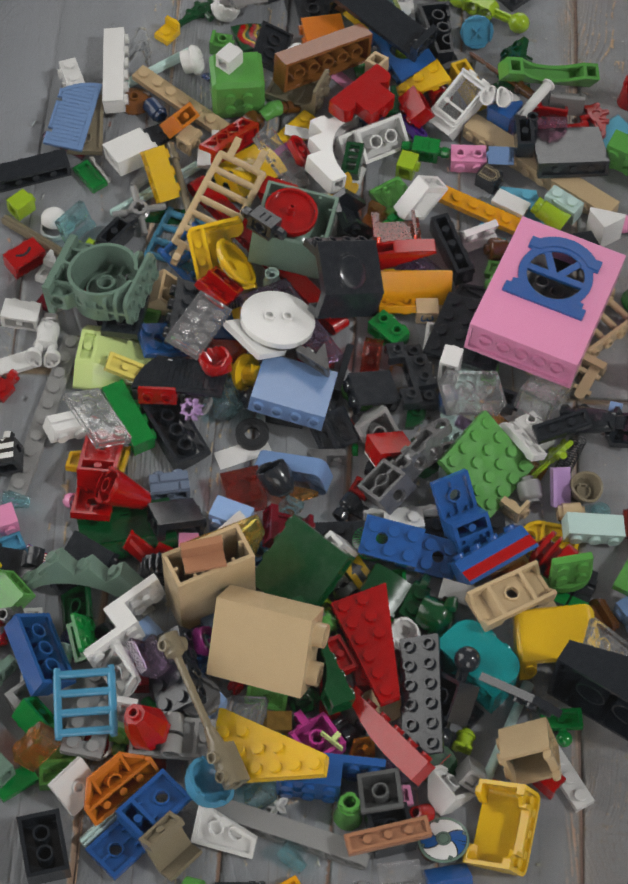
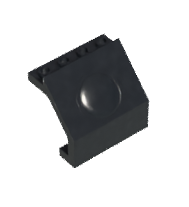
[303,236,384,319]

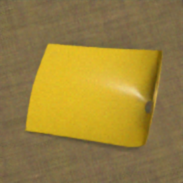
[214,142,287,202]

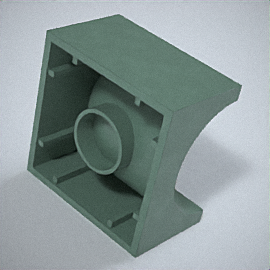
[248,180,339,279]

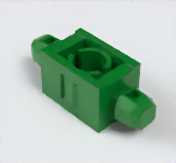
[401,135,451,164]

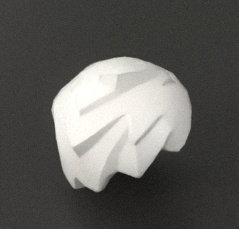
[210,0,241,23]
[391,617,421,652]

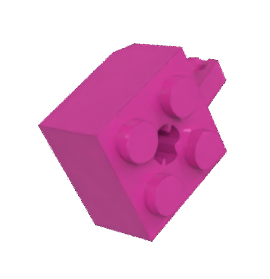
[288,709,346,754]

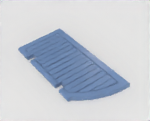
[43,83,102,152]

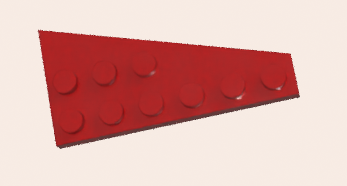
[330,583,400,707]

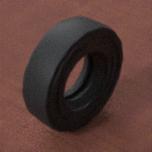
[235,417,269,451]

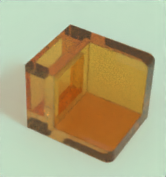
[362,200,387,230]

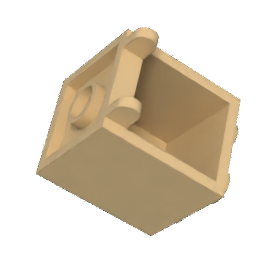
[496,717,562,784]

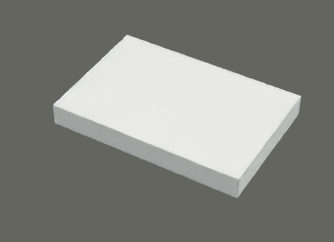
[223,319,287,360]

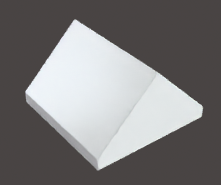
[585,207,626,247]

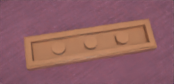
[343,815,433,857]

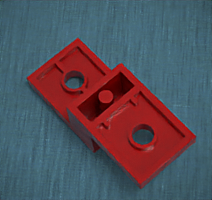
[70,433,125,522]

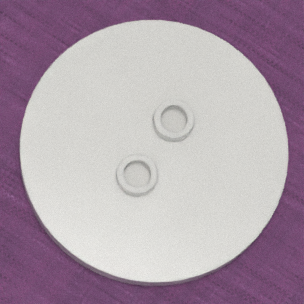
[240,291,315,349]

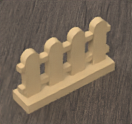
[525,353,607,401]

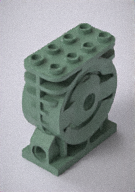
[41,234,159,325]

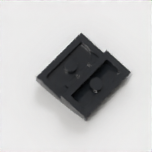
[309,405,360,449]

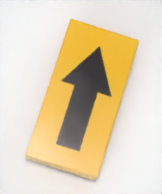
[346,555,370,589]

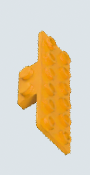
[378,270,453,315]

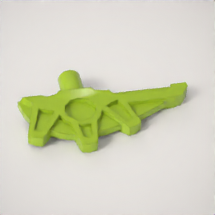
[531,438,573,479]

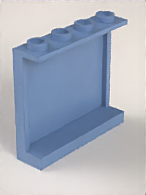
[247,356,338,431]

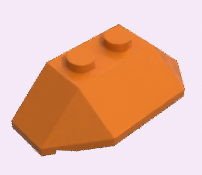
[84,751,160,826]

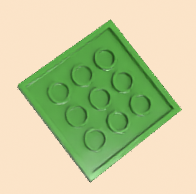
[437,410,534,518]

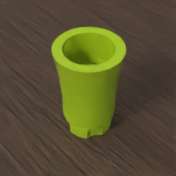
[530,197,571,230]

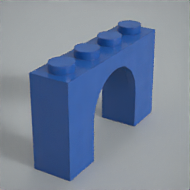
[369,11,436,85]

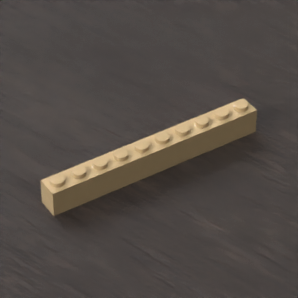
[462,113,620,215]

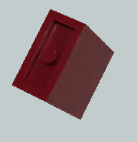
[262,503,315,548]

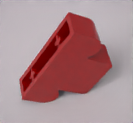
[328,64,395,124]

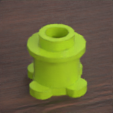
[451,728,476,755]

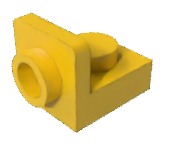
[154,15,180,46]

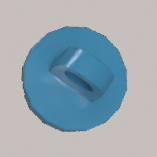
[460,15,494,49]

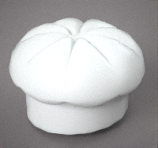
[180,45,205,75]

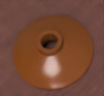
[124,87,151,115]

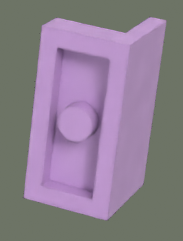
[550,467,571,507]

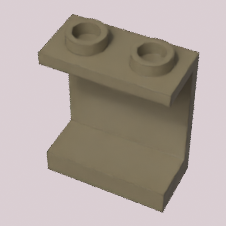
[138,811,203,882]

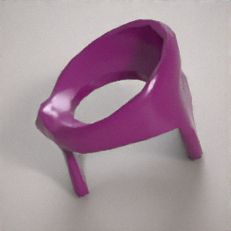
[191,626,212,656]

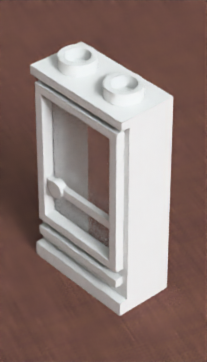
[428,67,491,141]

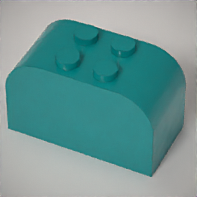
[440,620,520,714]

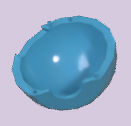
[185,756,235,808]

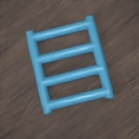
[144,206,206,273]
[53,664,118,741]

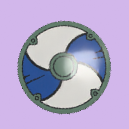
[418,817,469,863]

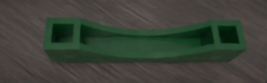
[290,595,356,716]

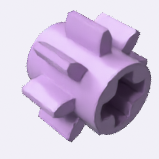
[179,398,204,421]

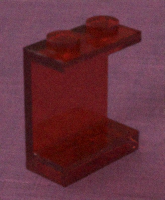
[371,210,421,243]

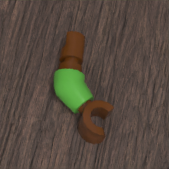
[243,100,301,131]

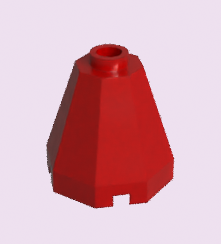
[124,704,171,751]

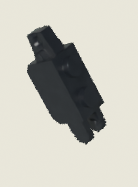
[95,213,138,246]

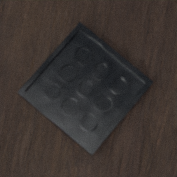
[423,292,500,376]

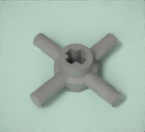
[112,185,166,236]

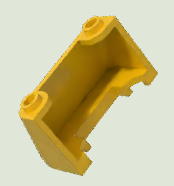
[462,778,540,877]

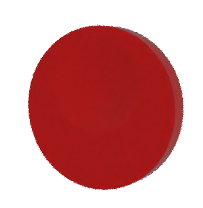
[265,188,318,237]

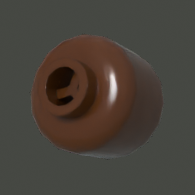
[483,238,509,261]

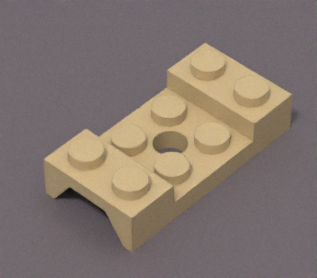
[465,560,557,632]

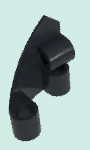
[0,543,45,579]

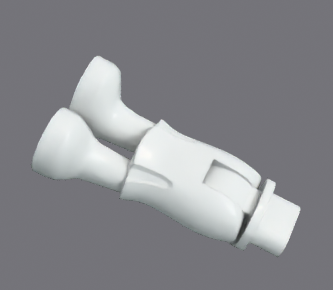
[480,85,521,108]
[25,313,61,368]

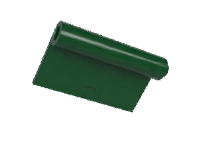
[77,497,178,560]

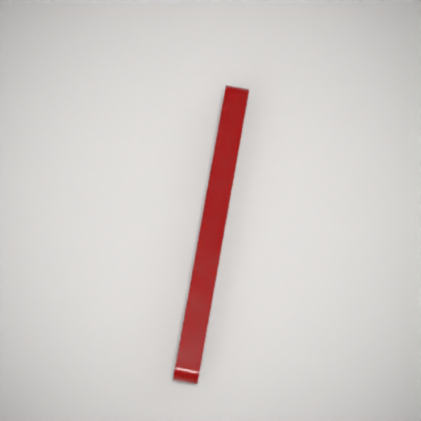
[187,175,350,335]

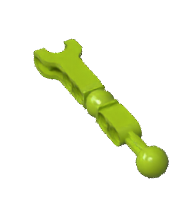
[438,0,530,34]

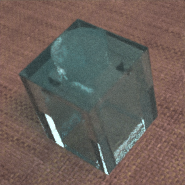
[243,781,277,810]

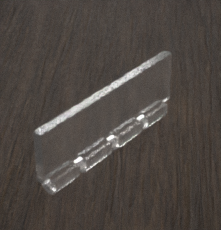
[252,128,311,188]

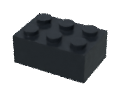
[16,808,72,884]

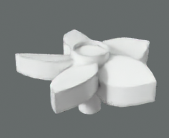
[263,793,288,815]

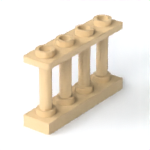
[586,288,628,357]

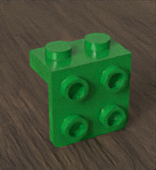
[66,612,98,664]

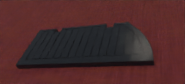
[131,355,228,398]

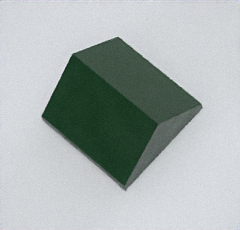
[61,585,94,633]

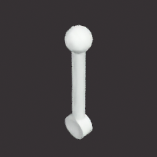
[89,156,111,183]

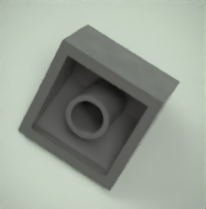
[357,768,404,815]

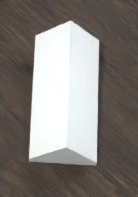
[334,113,409,165]

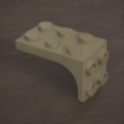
[265,69,331,115]

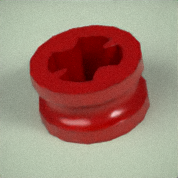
[227,681,246,696]

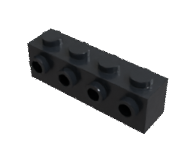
[429,213,475,286]

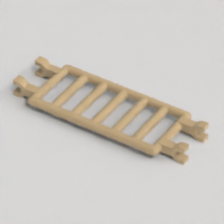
[170,136,268,267]

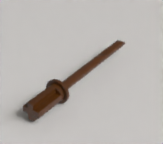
[469,52,535,100]

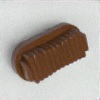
[589,598,620,635]

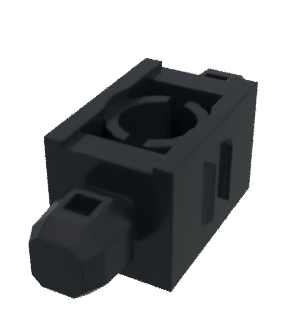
[241,205,287,241]

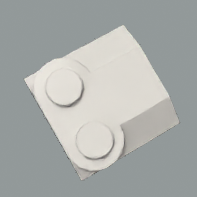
[101,643,141,697]

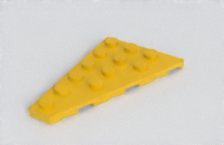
[216,708,329,783]

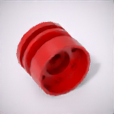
[527,530,579,579]

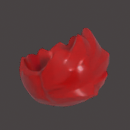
[198,346,232,377]

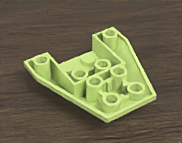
[73,325,154,391]

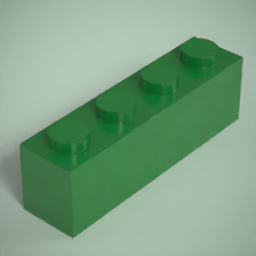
[102,379,157,456]

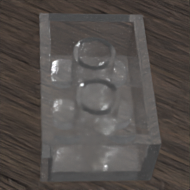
[437,370,507,416]
[513,375,575,422]

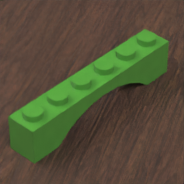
[498,56,600,87]

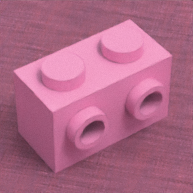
[450,144,487,173]

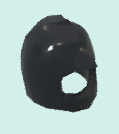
[256,459,294,497]

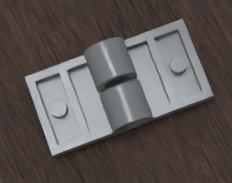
[128,712,216,760]

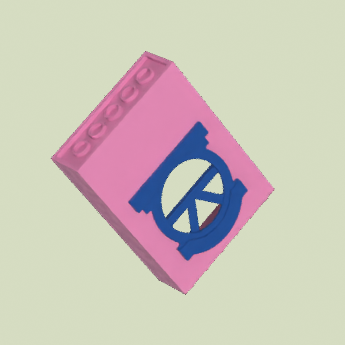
[464,216,626,389]

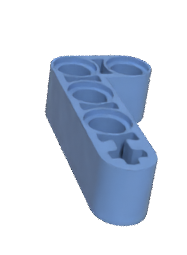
[253,450,333,495]

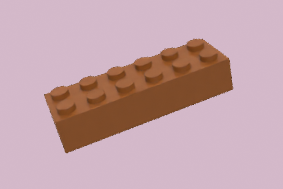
[273,23,373,92]

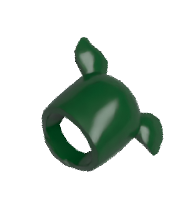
[415,595,458,638]

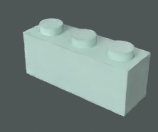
[561,512,626,546]

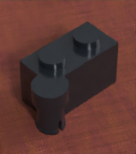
[513,112,538,157]

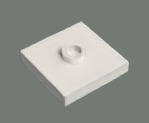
[48,756,93,817]

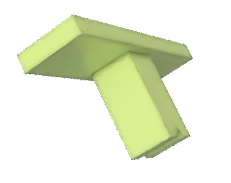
[321,730,343,752]

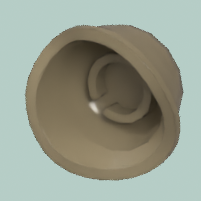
[570,471,603,504]

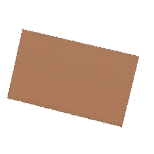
[180,535,227,575]

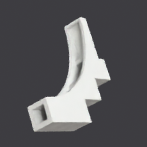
[305,114,359,195]

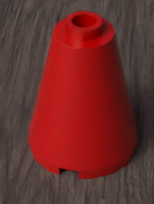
[95,466,151,510]

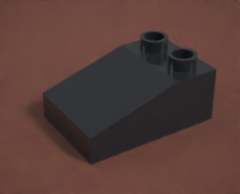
[547,640,628,741]

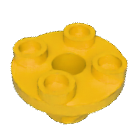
[230,353,260,391]

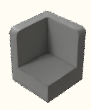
[4,680,31,712]
[455,755,487,794]

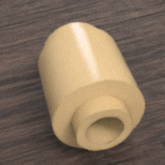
[556,502,585,521]

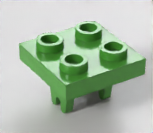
[369,176,408,217]

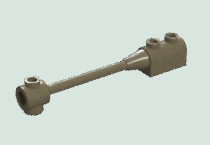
[157,630,251,790]

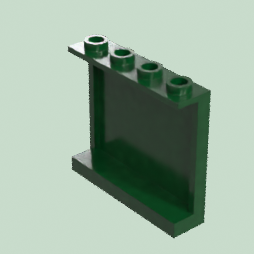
[255,515,355,607]

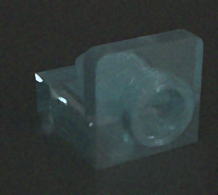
[278,495,305,515]

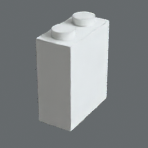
[102,127,158,176]

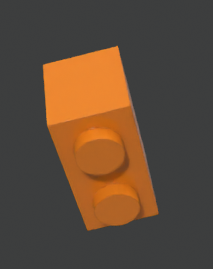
[159,102,200,139]

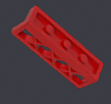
[199,117,259,165]

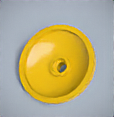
[216,238,256,286]

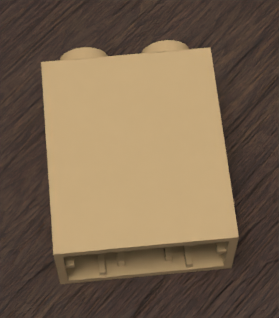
[162,523,256,629]
[206,584,330,698]

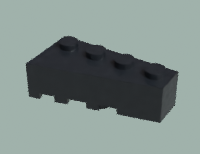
[415,1,454,65]

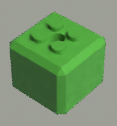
[209,52,265,118]

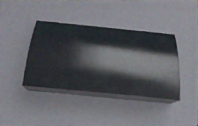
[141,398,211,470]

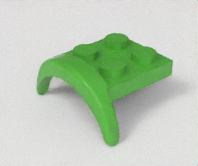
[540,552,594,593]

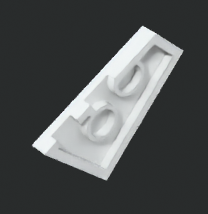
[191,805,258,859]

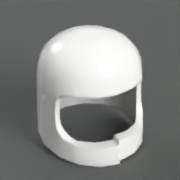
[40,207,67,242]

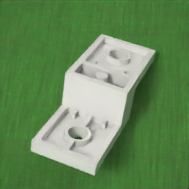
[83,573,166,668]

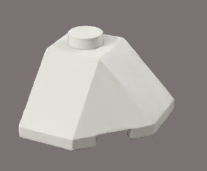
[428,764,475,816]

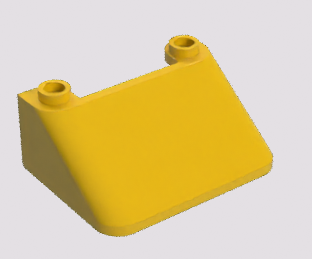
[187,216,258,294]
[513,604,599,680]

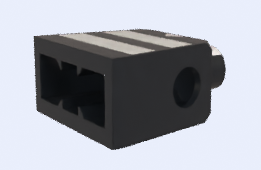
[0,431,24,476]

